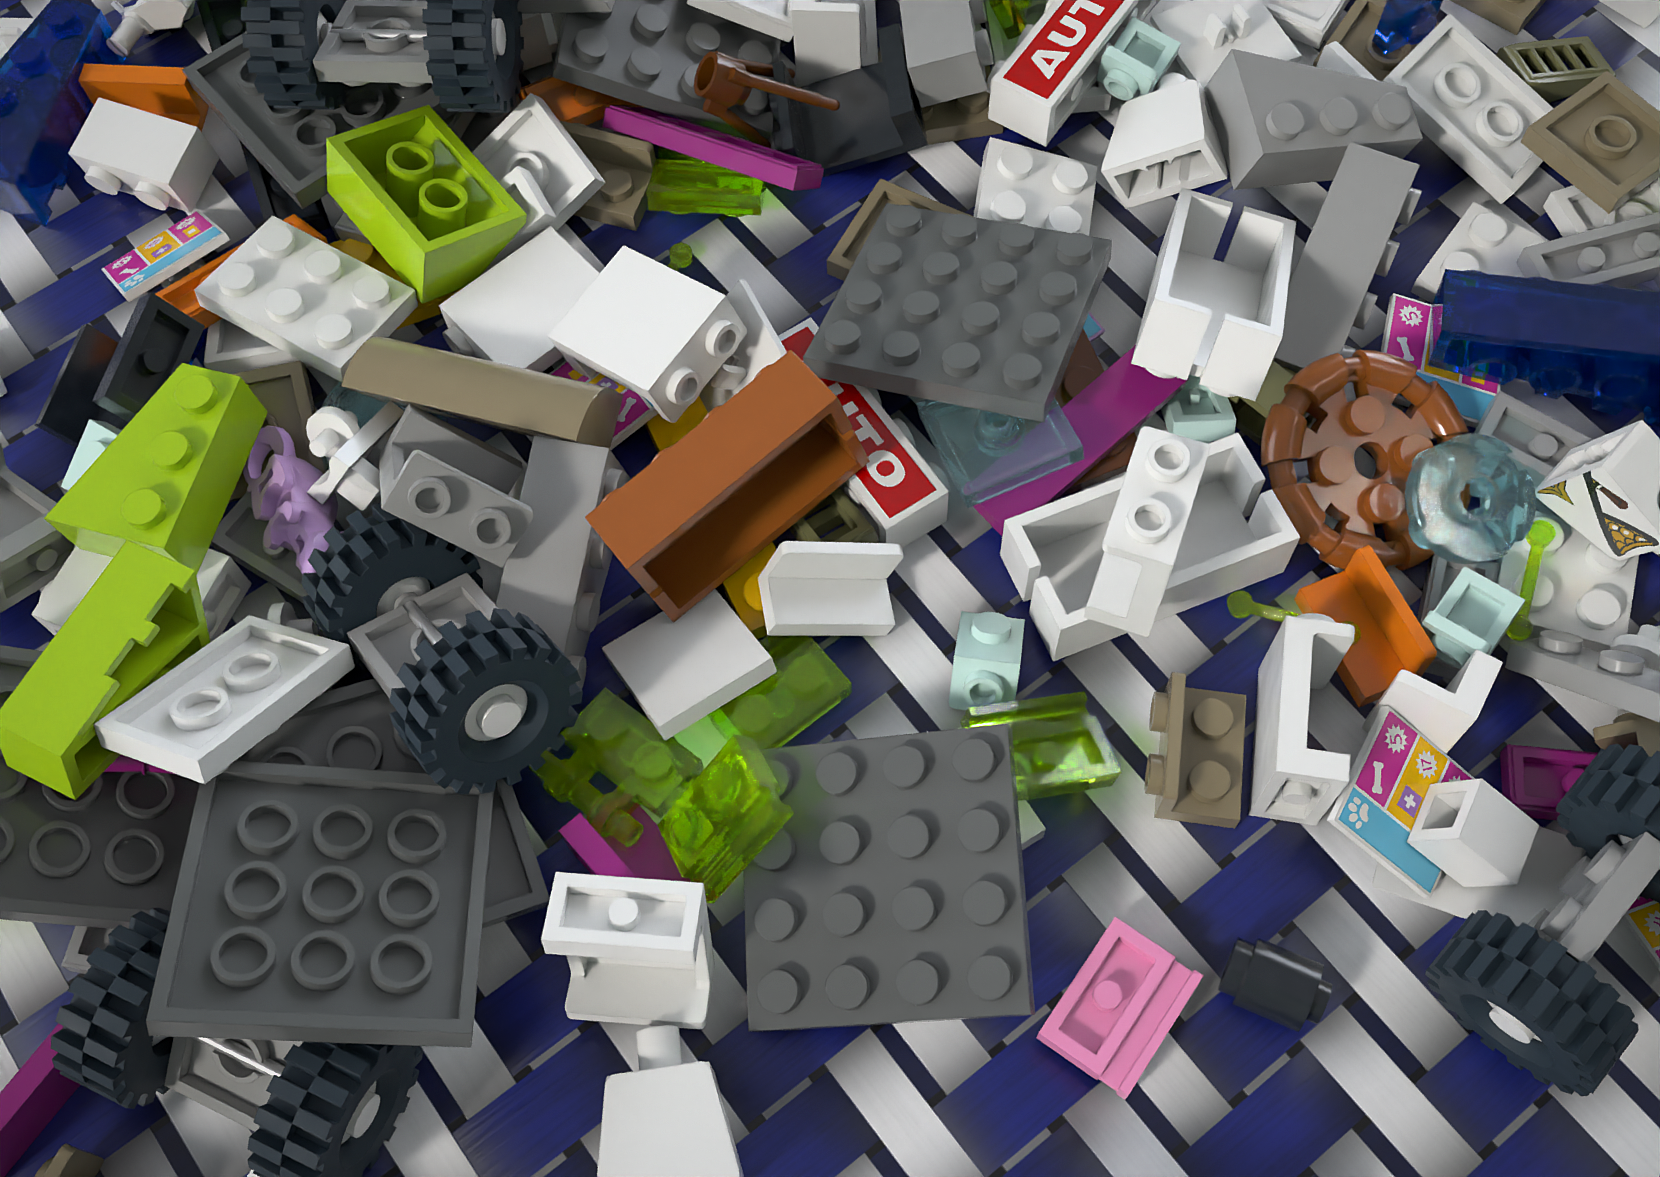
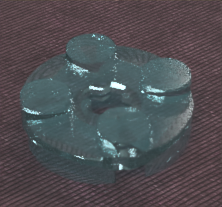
[1405,433,1536,565]

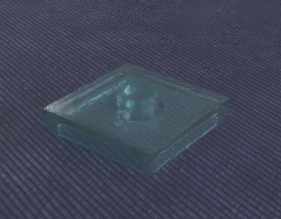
[916,397,1084,508]

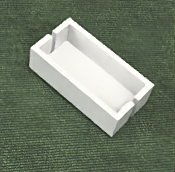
[1131,188,1296,401]
[1000,433,1300,662]

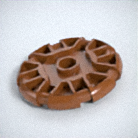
[1260,350,1475,571]

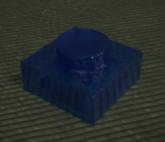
[1372,0,1443,55]

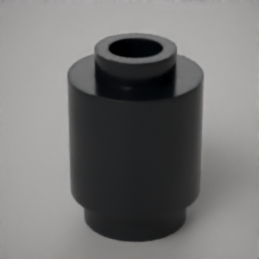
[1218,937,1332,1032]

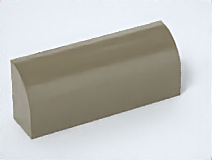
[341,336,623,449]

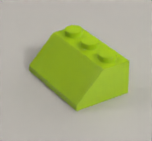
[326,105,527,304]

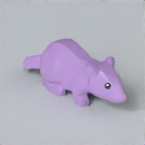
[243,425,344,575]

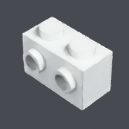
[68,97,220,213]

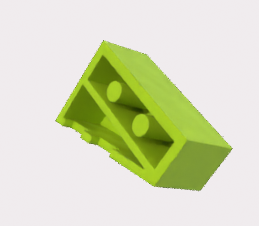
[43,363,268,575]
[0,539,211,800]

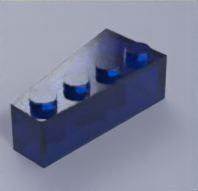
[0,0,126,227]
[1427,269,1660,427]

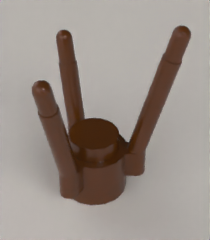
[694,51,840,148]

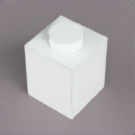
[1407,778,1539,887]

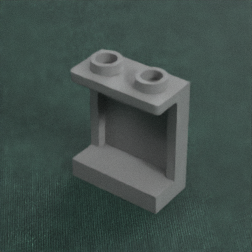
[379,403,533,568]
[0,443,74,613]

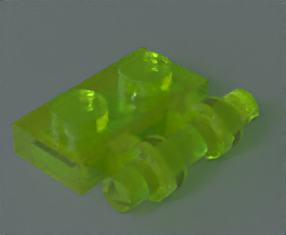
[529,688,705,847]

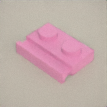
[1036,917,1204,1100]

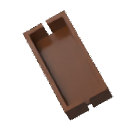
[585,350,870,623]

